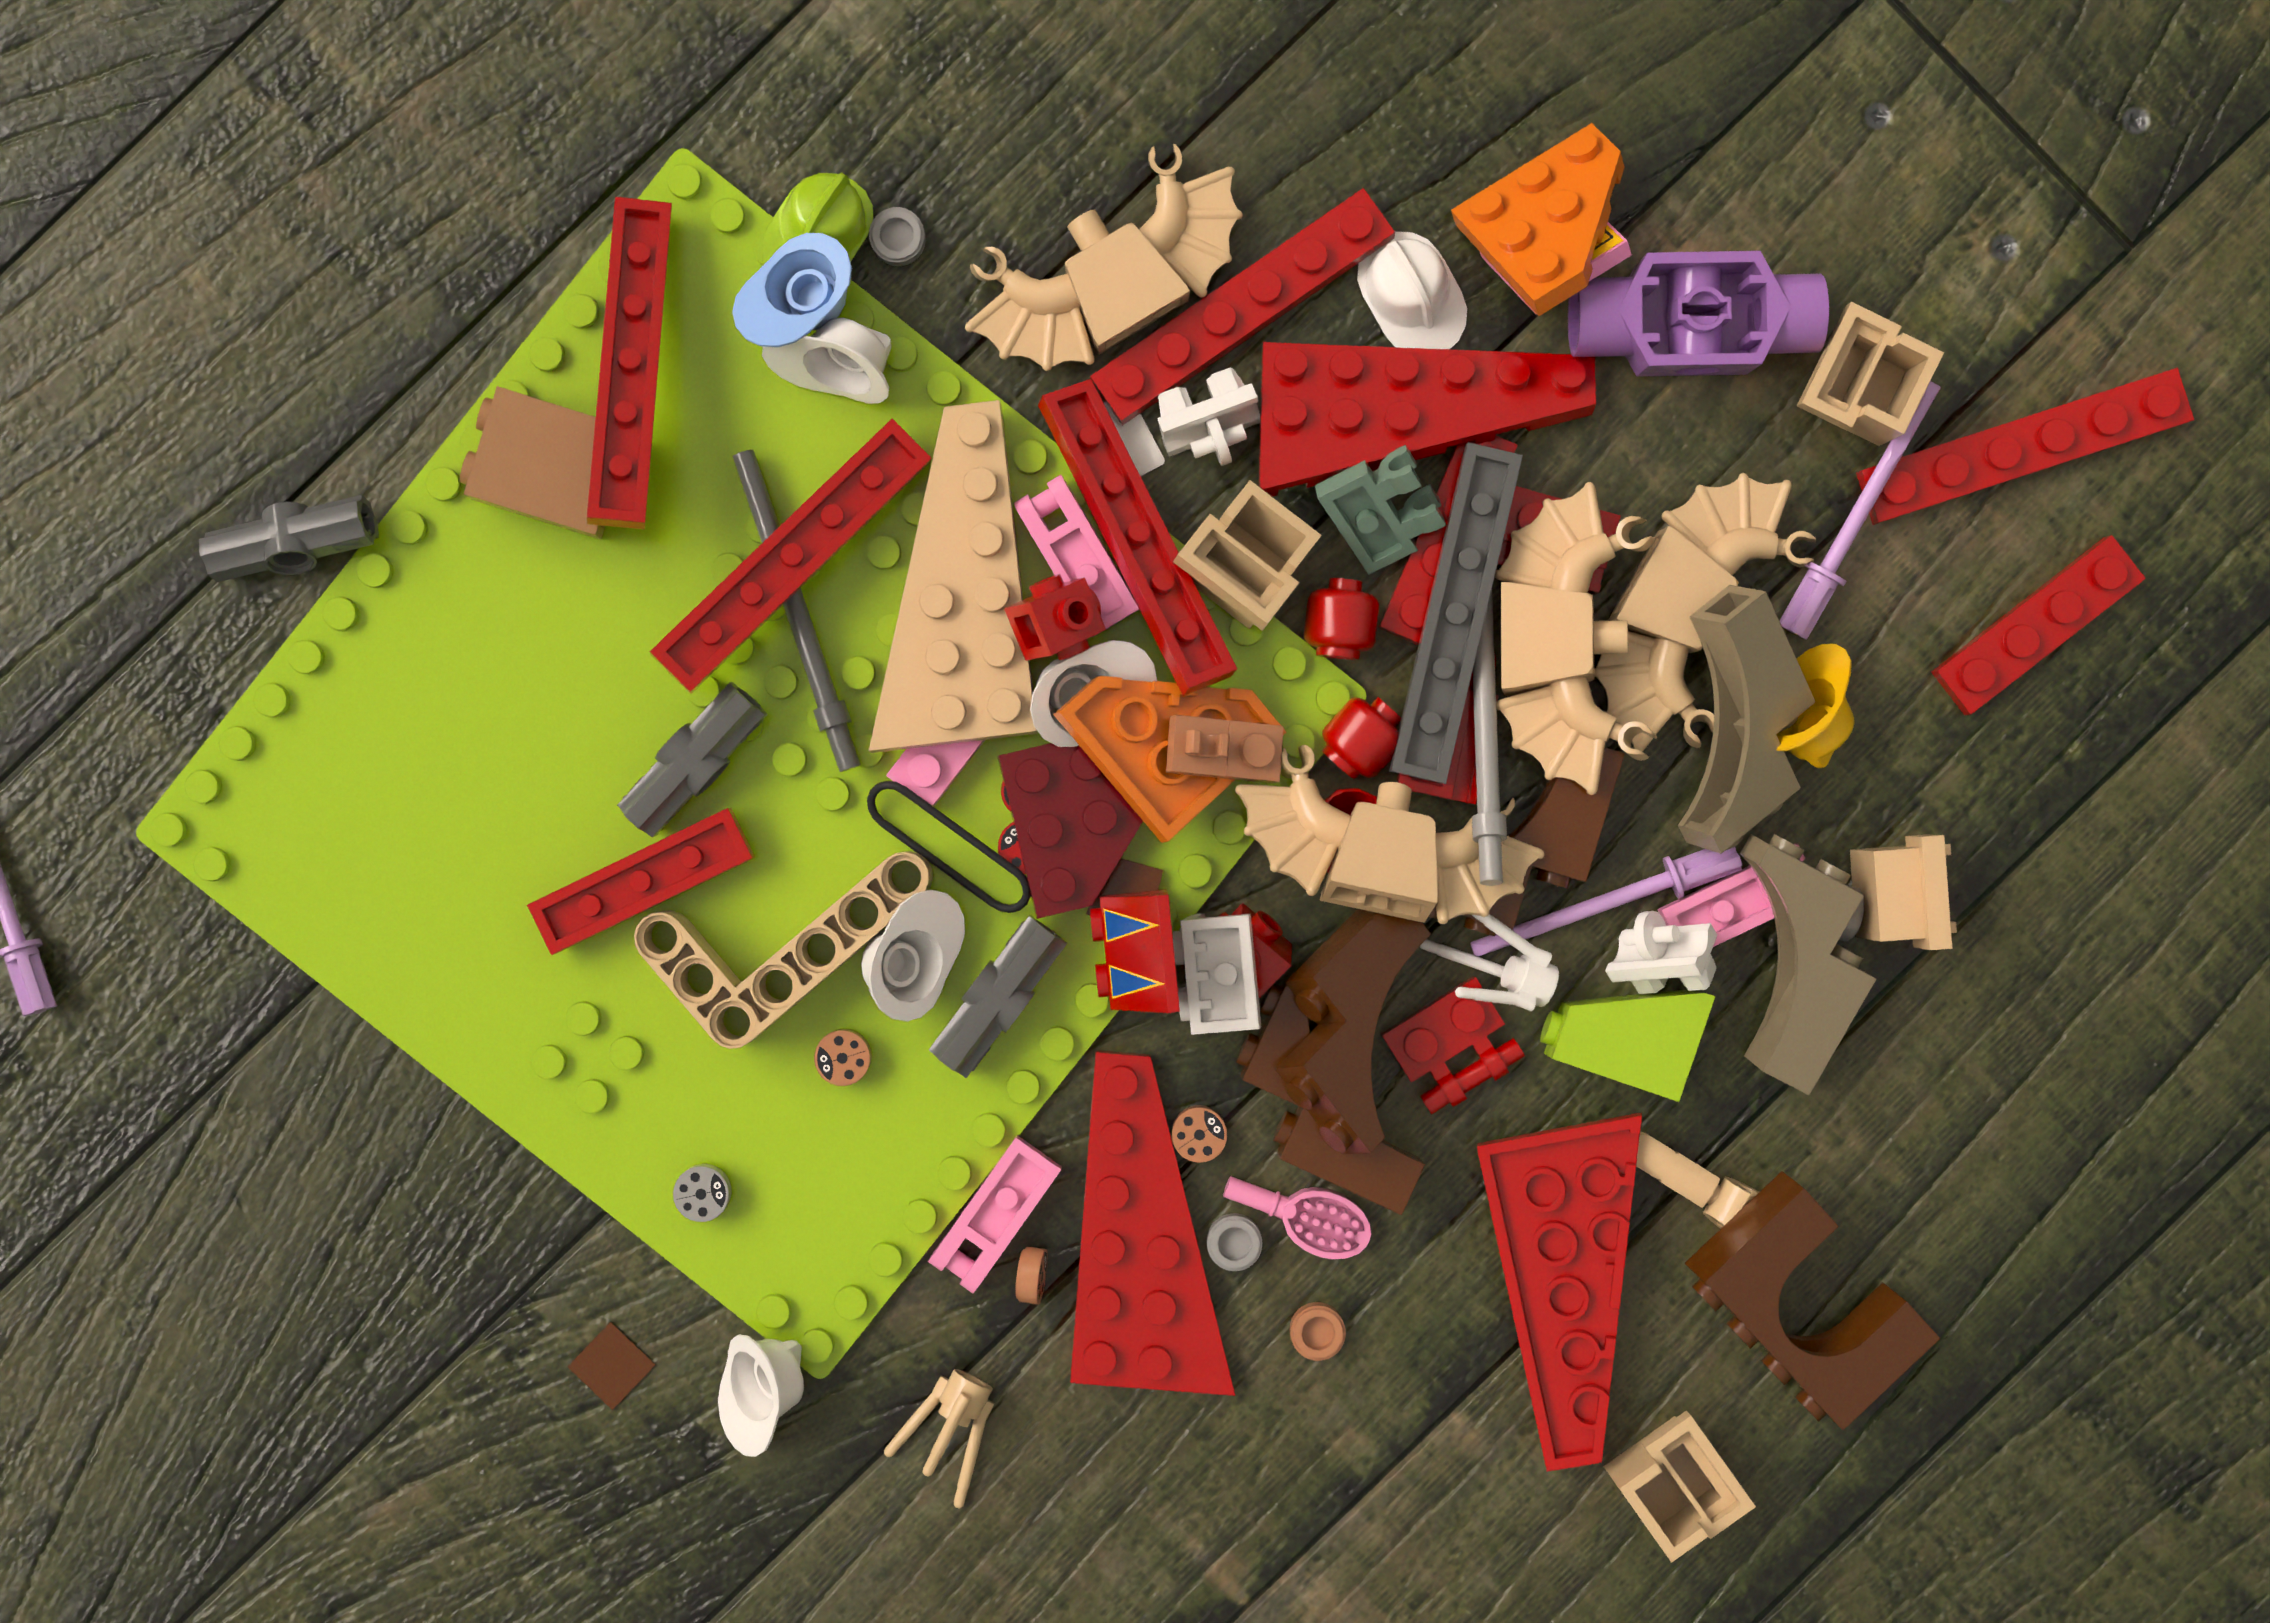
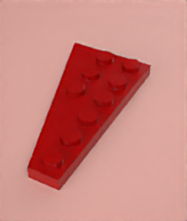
[1259,342,1596,497]
[1070,1050,1235,1396]
[1477,1112,1642,1472]

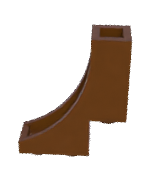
[1428,748,1625,936]
[1275,909,1431,1154]
[1236,975,1425,1215]

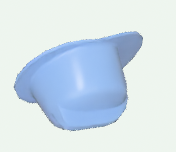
[732,233,852,347]

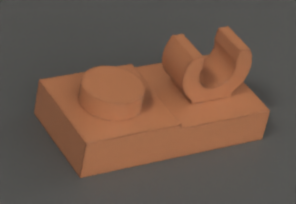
[1166,715,1284,783]

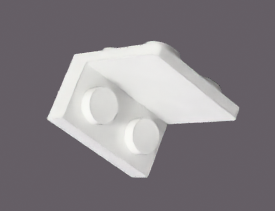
[1173,913,1261,1035]

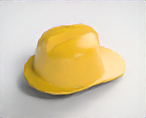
[1776,644,1855,768]

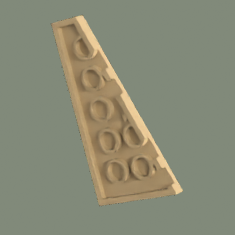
[869,400,1038,753]

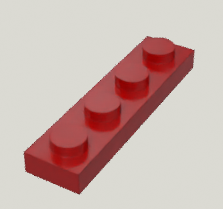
[1378,435,1518,645]
[1931,535,2146,715]
[527,808,755,955]

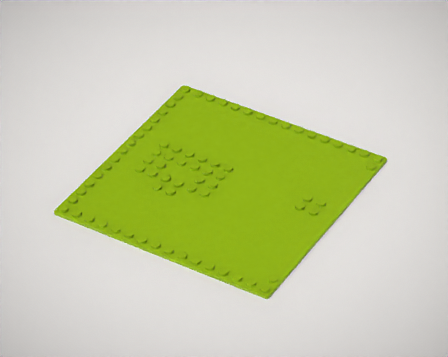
[136,148,1367,1379]

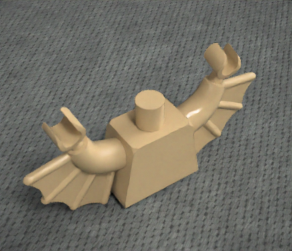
[965,144,1243,371]
[1595,473,1816,752]
[1495,482,1657,795]
[1235,745,1544,924]

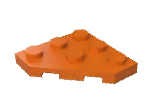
[1451,123,1625,316]
[1053,676,1287,843]

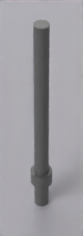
[733,450,861,772]

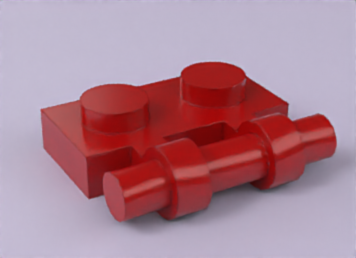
[1380,976,1525,1115]

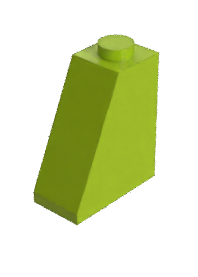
[1540,989,1715,1102]

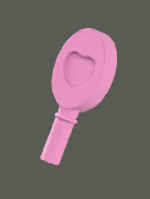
[1223,1176,1371,1259]

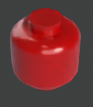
[1304,578,1379,660]
[1322,697,1402,780]

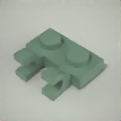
[1315,445,1446,575]

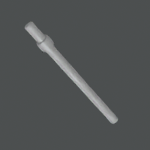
[1472,589,1507,886]

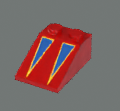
[1090,889,1180,1013]

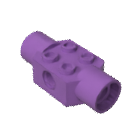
[1568,251,1829,376]

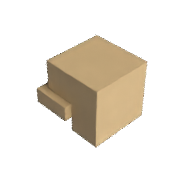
[1797,302,1944,446]
[1173,480,1321,631]
[1850,834,1957,950]
[1603,1410,1756,1563]

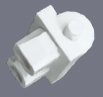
[1157,367,1260,466]
[1605,911,1717,994]

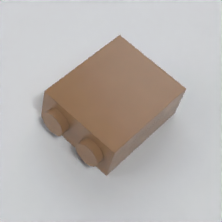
[460,386,605,540]

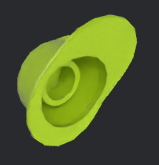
[762,172,874,264]

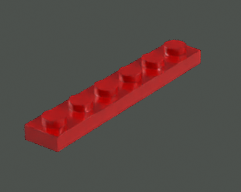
[1090,188,1395,426]
[587,196,672,530]
[1856,367,2194,525]
[1038,379,1237,696]
[650,418,932,694]

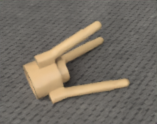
[884,1369,995,1509]

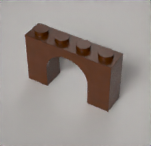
[1685,1171,1941,1430]

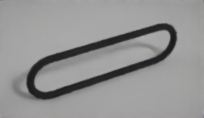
[867,781,1031,913]

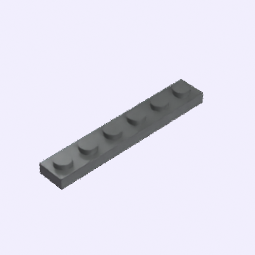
[1389,442,1523,784]

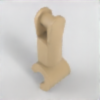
[1636,1131,1759,1229]

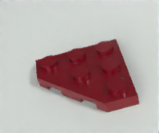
[997,743,1143,919]

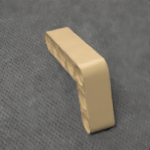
[634,851,933,1049]

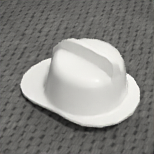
[1357,231,1467,349]
[762,318,891,404]
[1030,640,1157,747]
[861,890,965,1021]
[718,1334,804,1457]

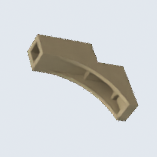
[1678,585,1816,854]
[1740,834,1876,1095]

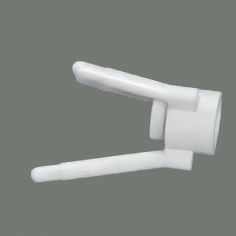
[1419,914,1559,1011]

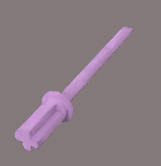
[1779,381,1941,640]
[1470,847,1742,957]
[0,864,57,1017]

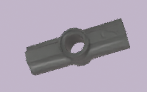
[199,495,379,582]
[617,682,768,837]
[929,915,1067,1078]

